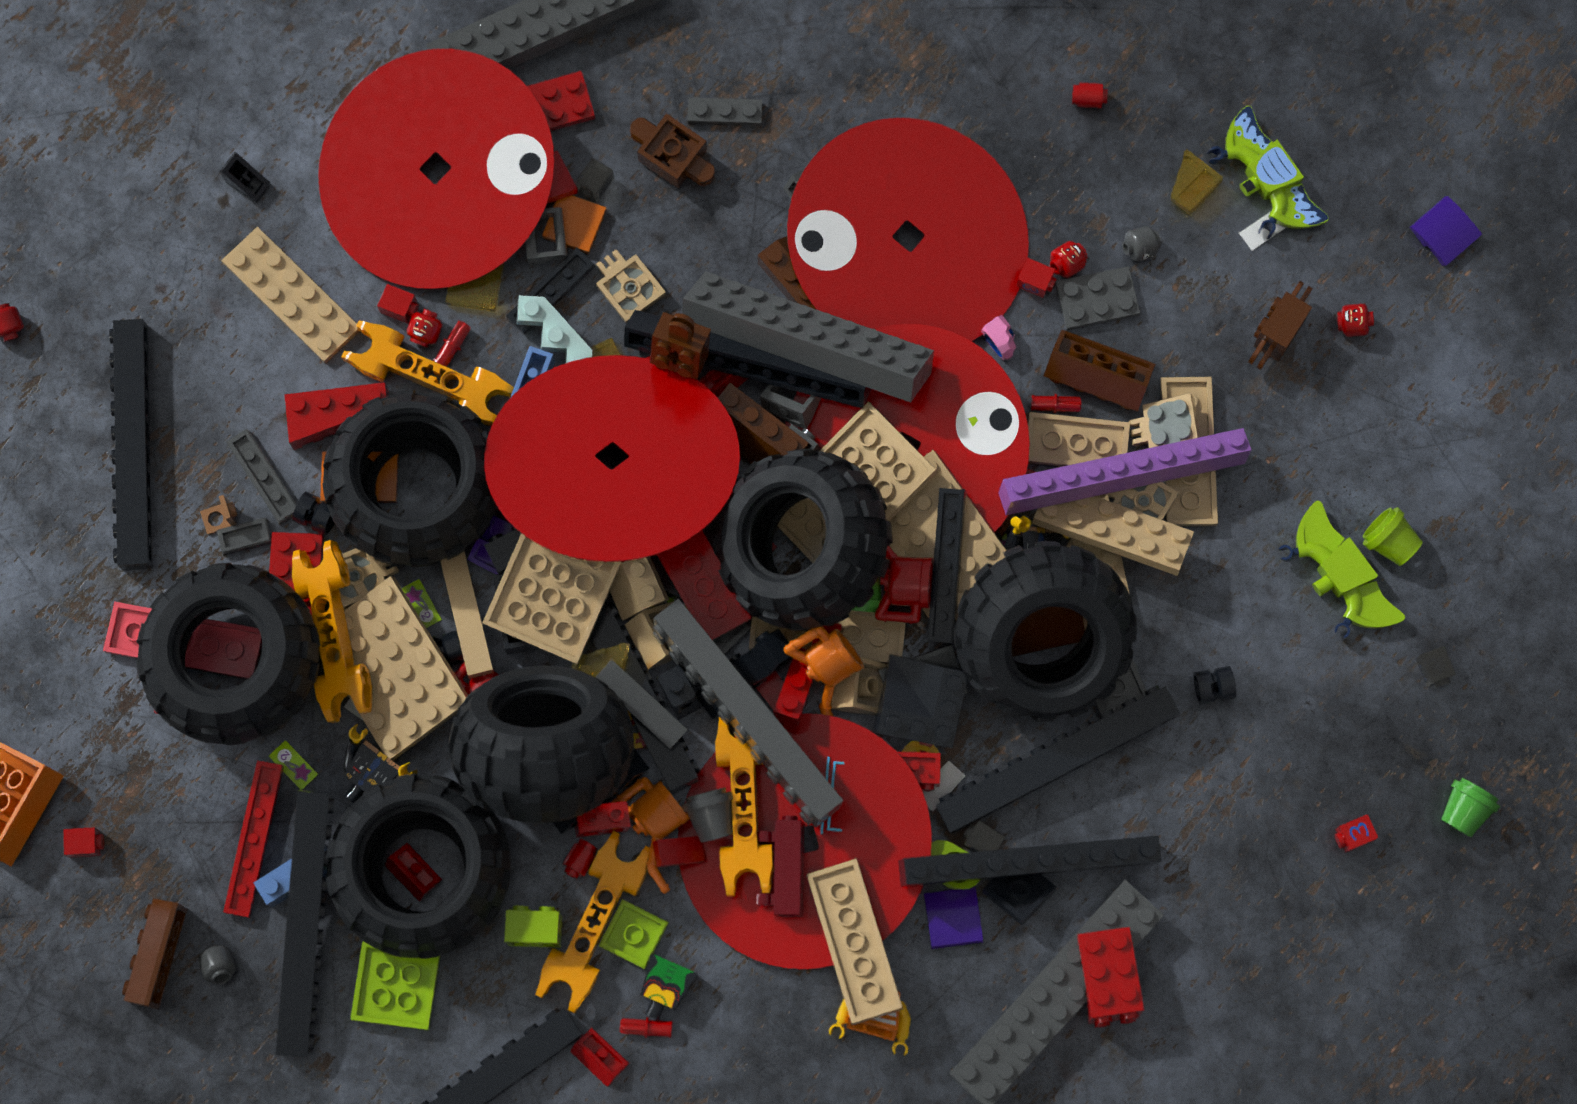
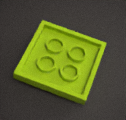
[350,941,440,1030]

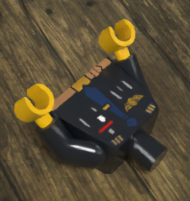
[1004,516,1071,550]
[343,724,418,804]

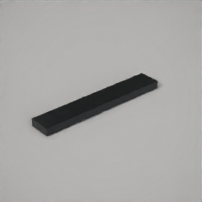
[927,488,966,644]

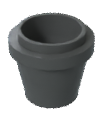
[682,787,733,843]

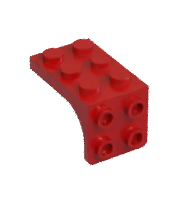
[1077,927,1144,1028]

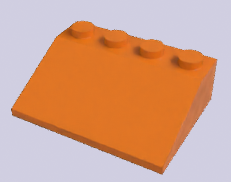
[0,742,64,867]

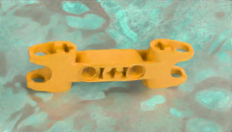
[341,320,514,426]
[292,540,372,723]
[715,717,774,897]
[535,831,650,1014]

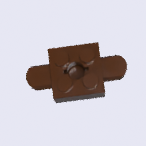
[630,113,715,189]
[1248,281,1313,371]
[650,312,711,380]

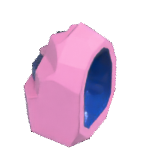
[981,315,1016,360]

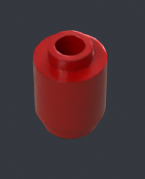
[1072,82,1108,108]
[562,839,597,879]

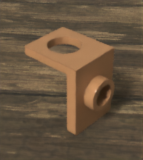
[200,495,238,535]

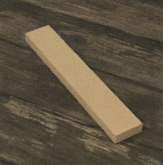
[440,551,494,679]

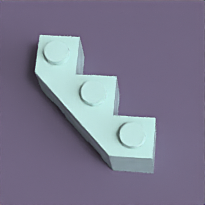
[517,295,592,363]

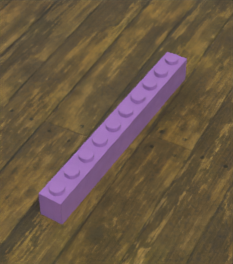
[998,428,1251,515]

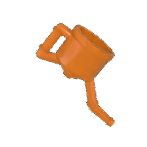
[784,626,864,717]
[611,777,690,894]

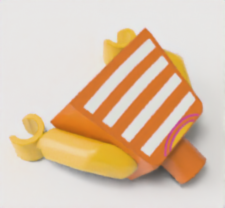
[829,991,911,1056]

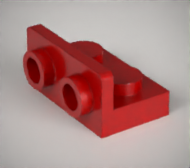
[897,752,941,791]
[575,801,631,838]

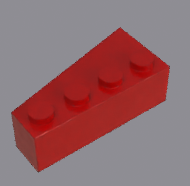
[284,382,389,450]

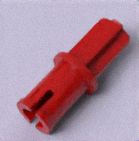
[432,321,471,367]
[1031,394,1081,414]
[620,1017,672,1038]

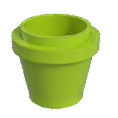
[1363,507,1423,566]

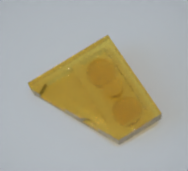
[1171,149,1223,215]
[572,643,630,677]

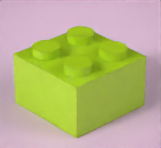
[504,905,563,948]

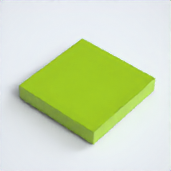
[599,899,669,970]

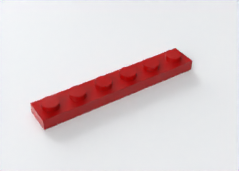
[223,760,284,918]

